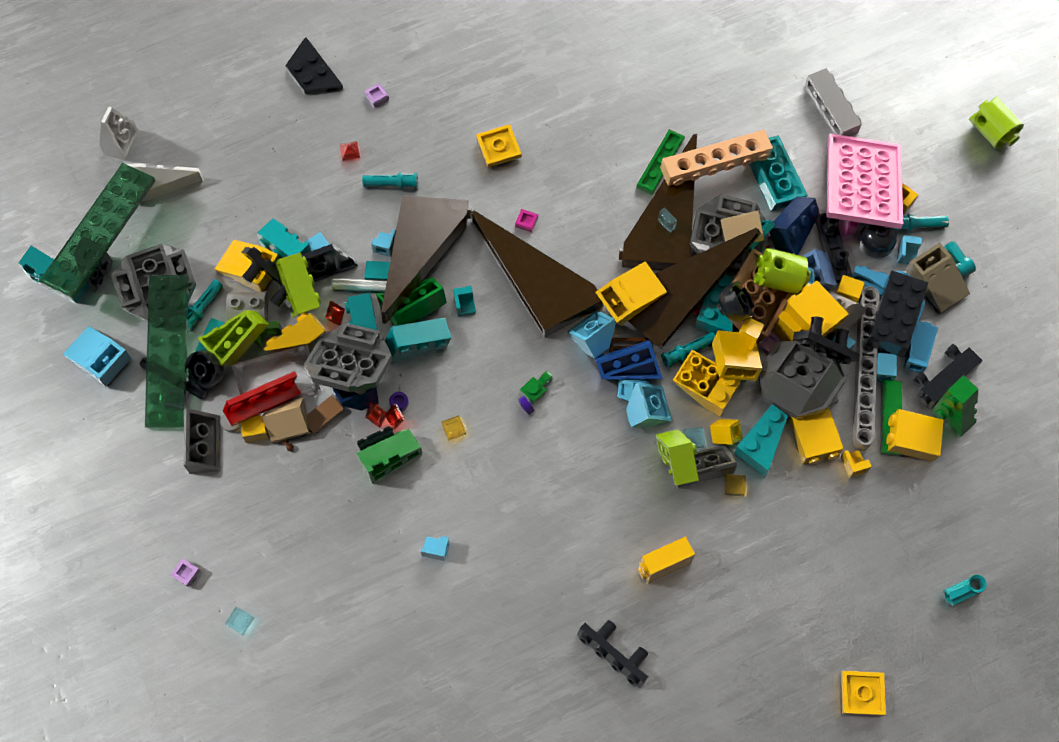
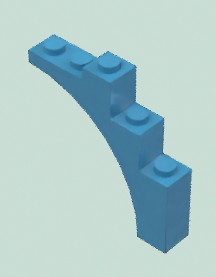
[852,265,938,373]

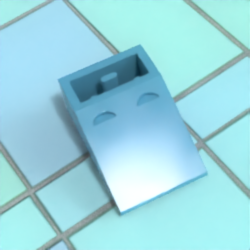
[63,326,131,387]

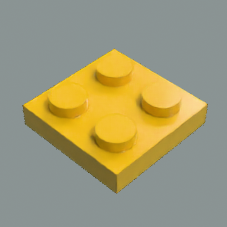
[476,124,522,168]
[841,671,886,716]

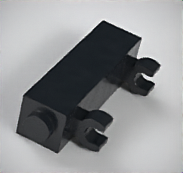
[913,344,983,409]

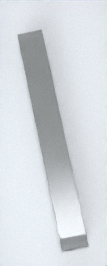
[852,286,879,451]

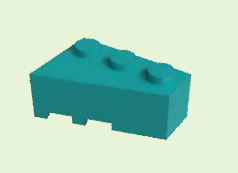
[257,218,311,259]
[18,245,88,303]
[694,275,734,335]
[345,293,378,331]
[385,318,452,364]
[734,404,788,477]

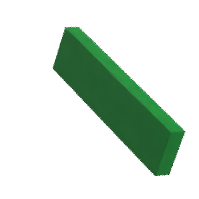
[636,129,685,195]
[881,379,902,456]

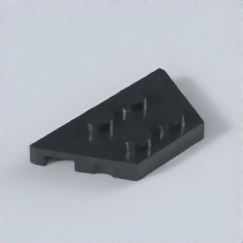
[285,37,343,94]
[302,244,358,282]

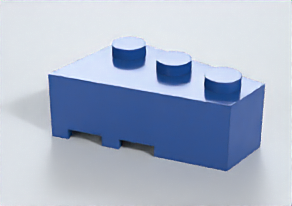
[595,340,663,379]

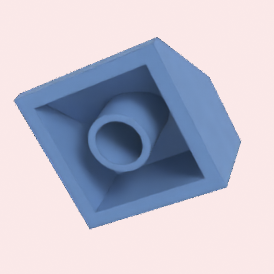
[796,249,838,295]

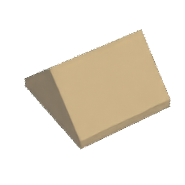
[721,210,764,243]
[262,398,310,443]

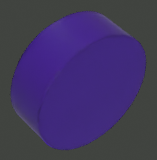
[389,392,409,412]
[518,396,535,415]

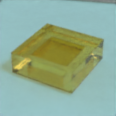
[441,415,466,441]
[725,474,746,496]

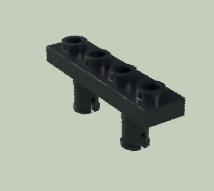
[815,213,853,283]
[241,247,288,307]
[793,316,860,364]
[577,620,649,688]

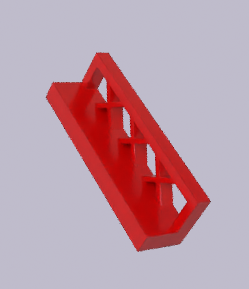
[223,371,301,427]

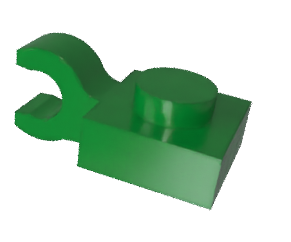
[520,370,553,404]

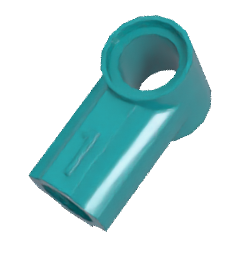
[944,241,976,278]
[943,574,987,606]

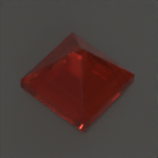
[340,141,360,161]
[325,301,345,326]
[365,402,387,428]
[384,404,405,430]

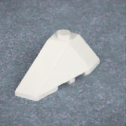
[99,107,139,160]
[120,163,203,203]

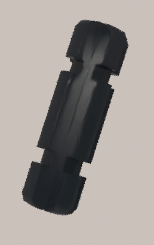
[357,426,394,451]

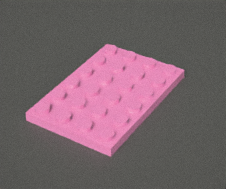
[827,133,903,229]

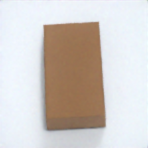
[307,395,344,435]

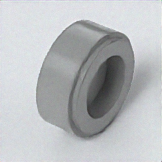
[220,414,241,432]

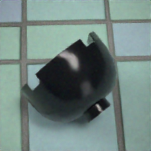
[858,224,897,258]
[718,281,755,321]
[185,350,225,389]

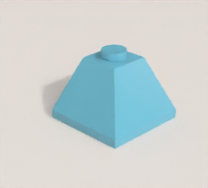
[567,310,616,358]
[626,382,672,429]

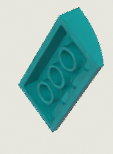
[748,135,808,211]

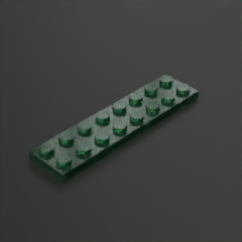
[39,163,156,300]
[145,275,189,428]

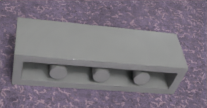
[805,68,862,136]

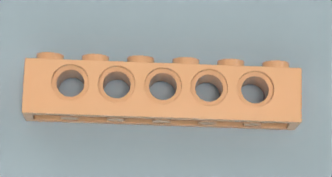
[660,129,773,186]

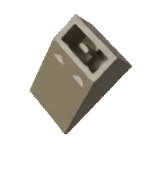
[905,243,970,313]

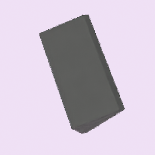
[183,408,220,474]
[677,445,737,488]

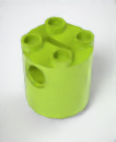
[969,96,1024,149]
[754,248,810,294]

